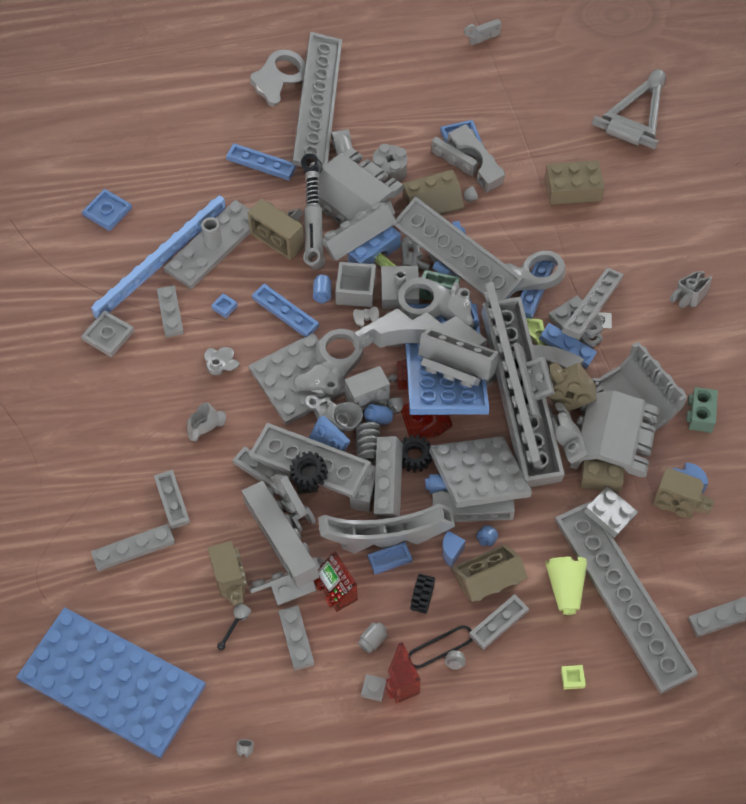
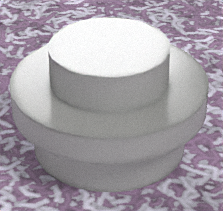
[444,650,466,670]

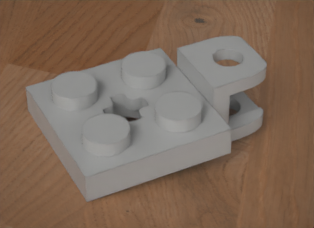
[548,296,603,347]
[270,474,316,533]

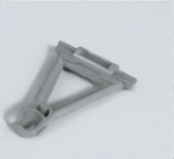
[592,69,666,149]

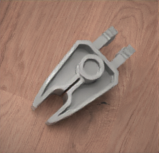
[669,271,713,308]

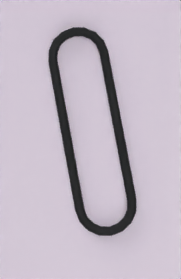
[407,625,472,668]

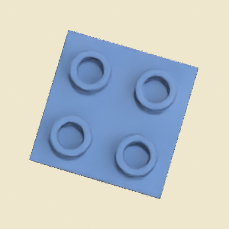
[309,416,350,452]

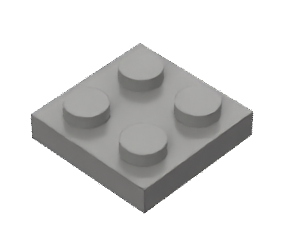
[81,310,134,358]
[583,486,638,538]

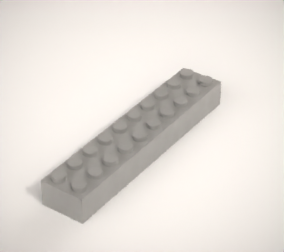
[481,297,565,487]

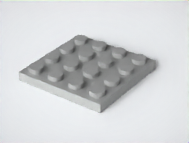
[248,333,345,425]
[429,436,532,508]

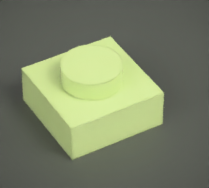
[561,665,586,690]

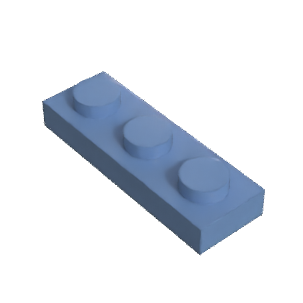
[539,323,597,369]

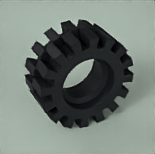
[401,435,432,473]
[290,451,328,491]
[410,573,436,614]

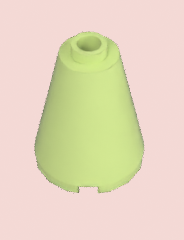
[545,557,587,615]

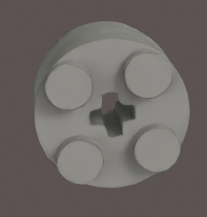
[373,144,407,184]

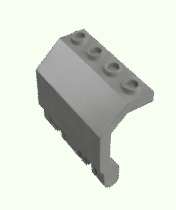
[318,148,405,225]
[592,342,687,431]
[570,390,659,477]

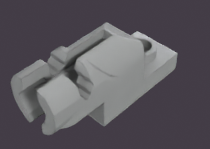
[548,402,588,464]

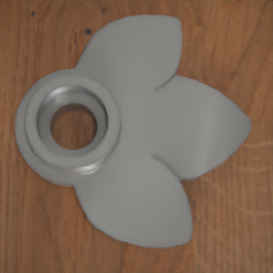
[204,347,240,375]

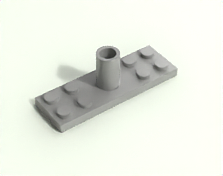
[164,200,250,290]

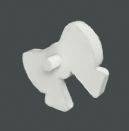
[353,307,379,328]

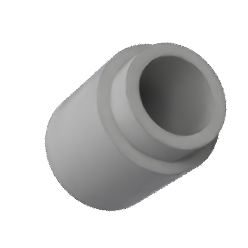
[357,622,388,654]

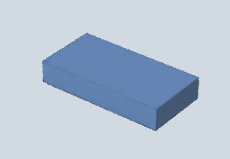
[367,542,412,575]

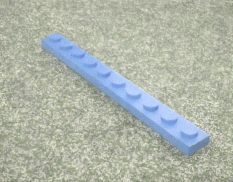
[91,195,226,319]

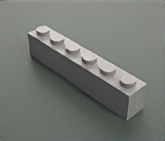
[242,481,320,588]

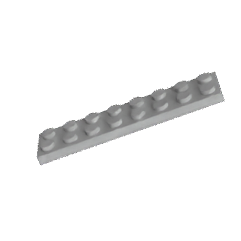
[393,196,524,300]

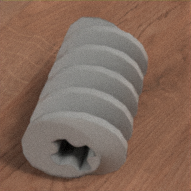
[356,422,380,466]

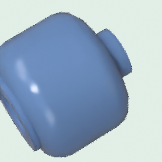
[476,525,498,546]

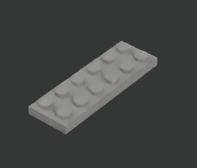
[249,423,372,499]

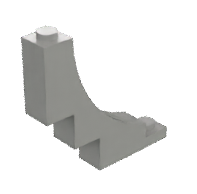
[354,309,487,351]

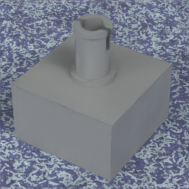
[381,266,419,309]

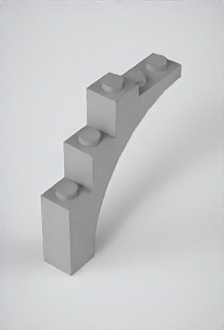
[318,503,455,553]

